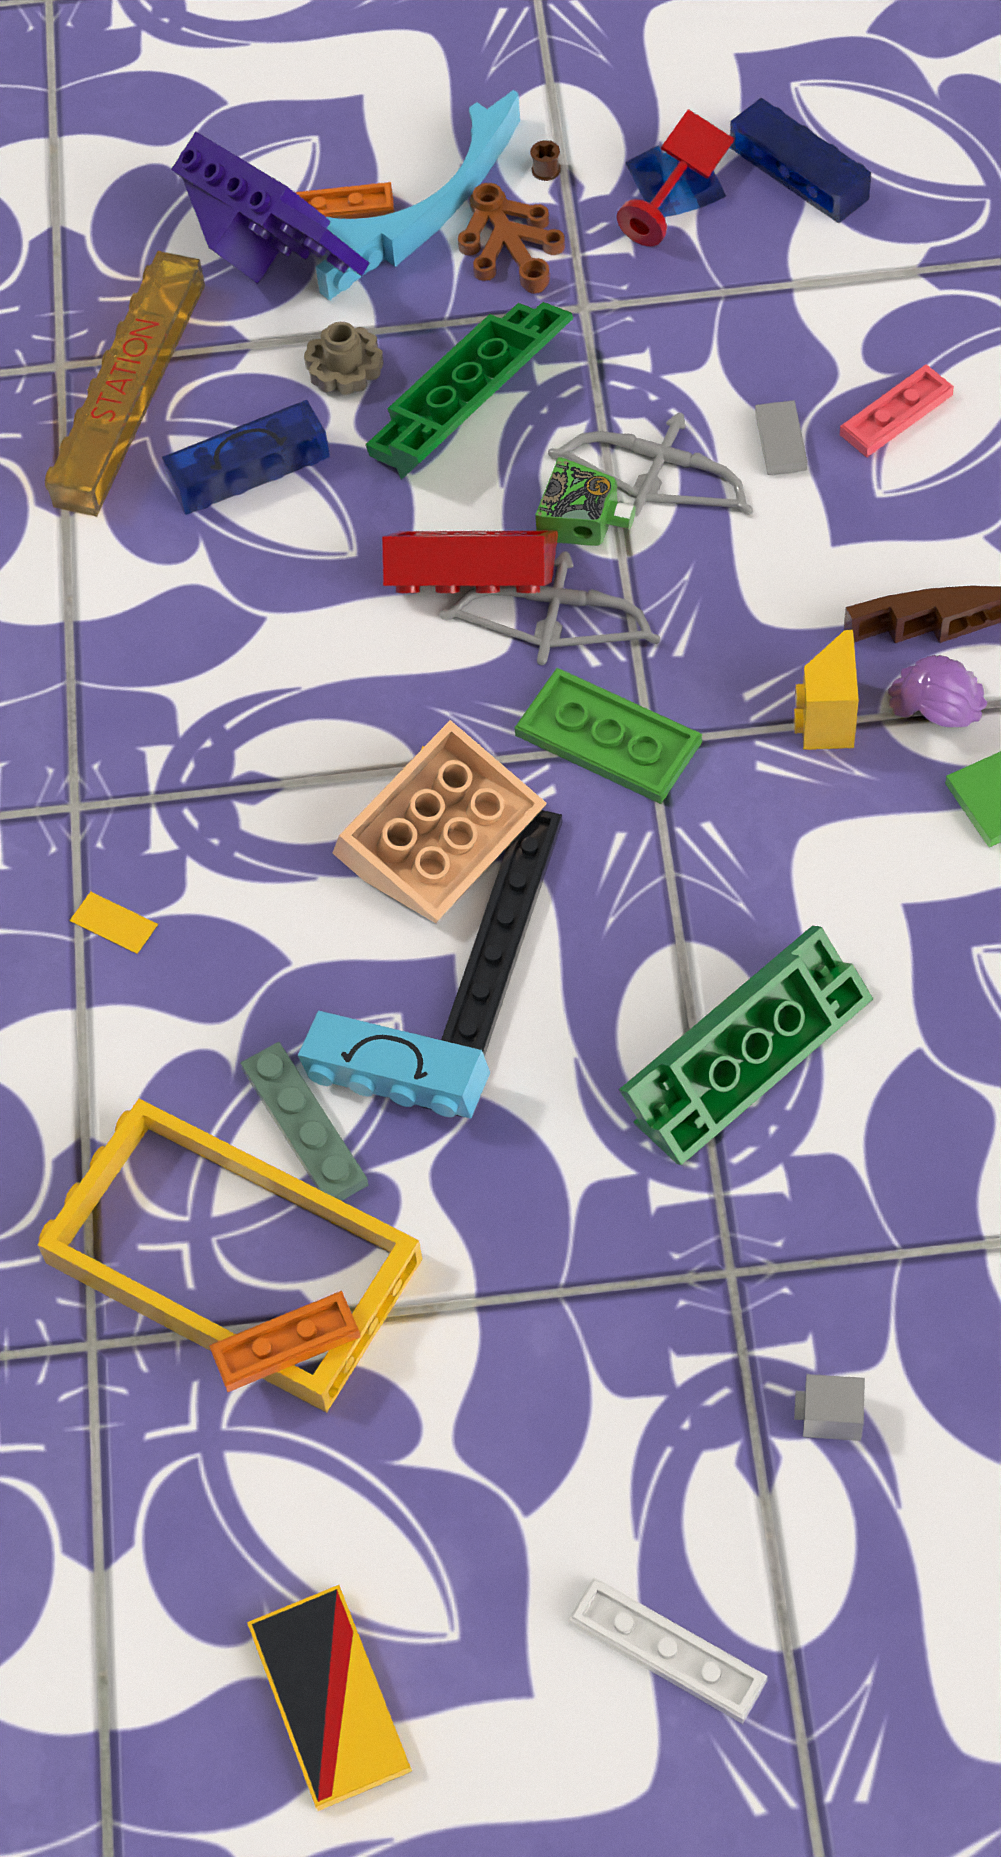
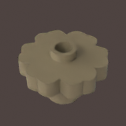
[304,322,384,395]

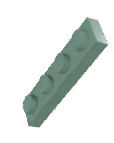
[240,1042,369,1201]

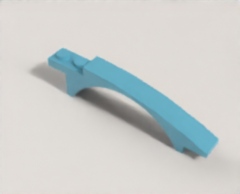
[315,90,520,301]

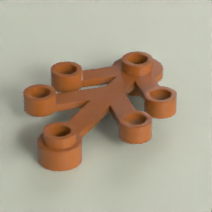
[458,183,565,294]

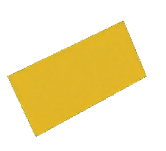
[69,891,158,954]

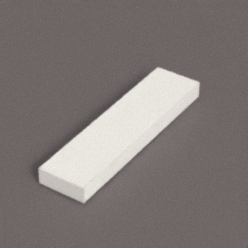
[569,1577,768,1724]

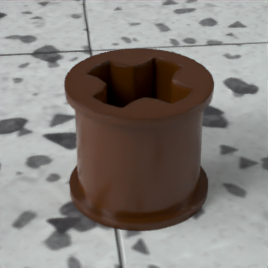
[530,140,561,181]

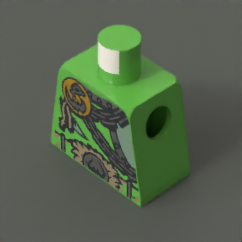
[535,457,636,546]

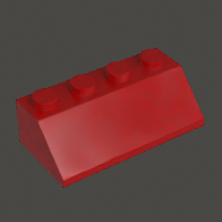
[382,530,558,593]

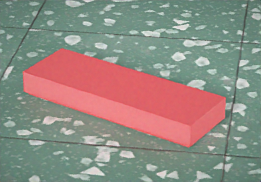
[840,364,954,457]

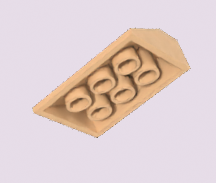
[332,720,547,923]

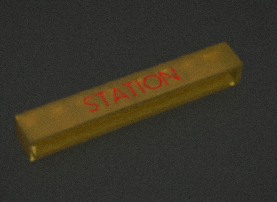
[45,251,205,517]

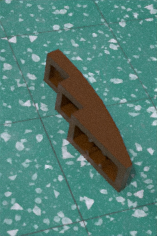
[844,585,1001,644]

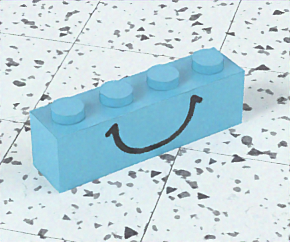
[298,1010,490,1118]

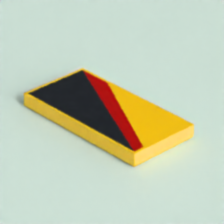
[247,1585,412,1812]

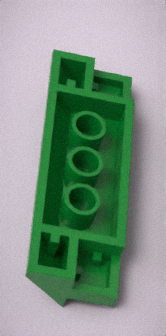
[365,302,573,480]
[619,925,873,1165]

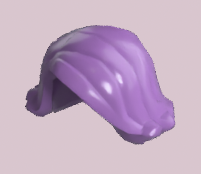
[888,655,987,727]

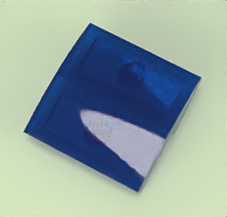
[625,145,726,217]

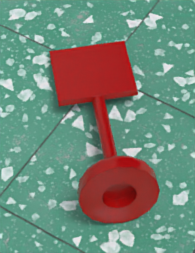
[616,109,735,247]

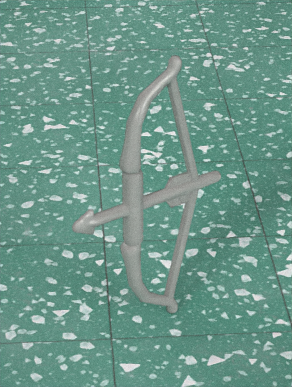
[548,413,753,516]
[440,551,660,666]

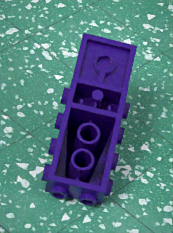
[171,131,370,284]

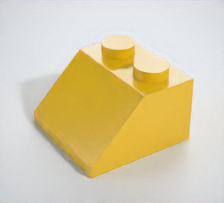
[794,630,859,750]

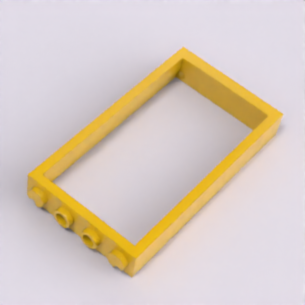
[37,1098,423,1413]

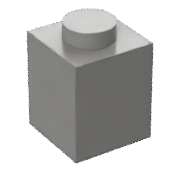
[794,1374,865,1441]

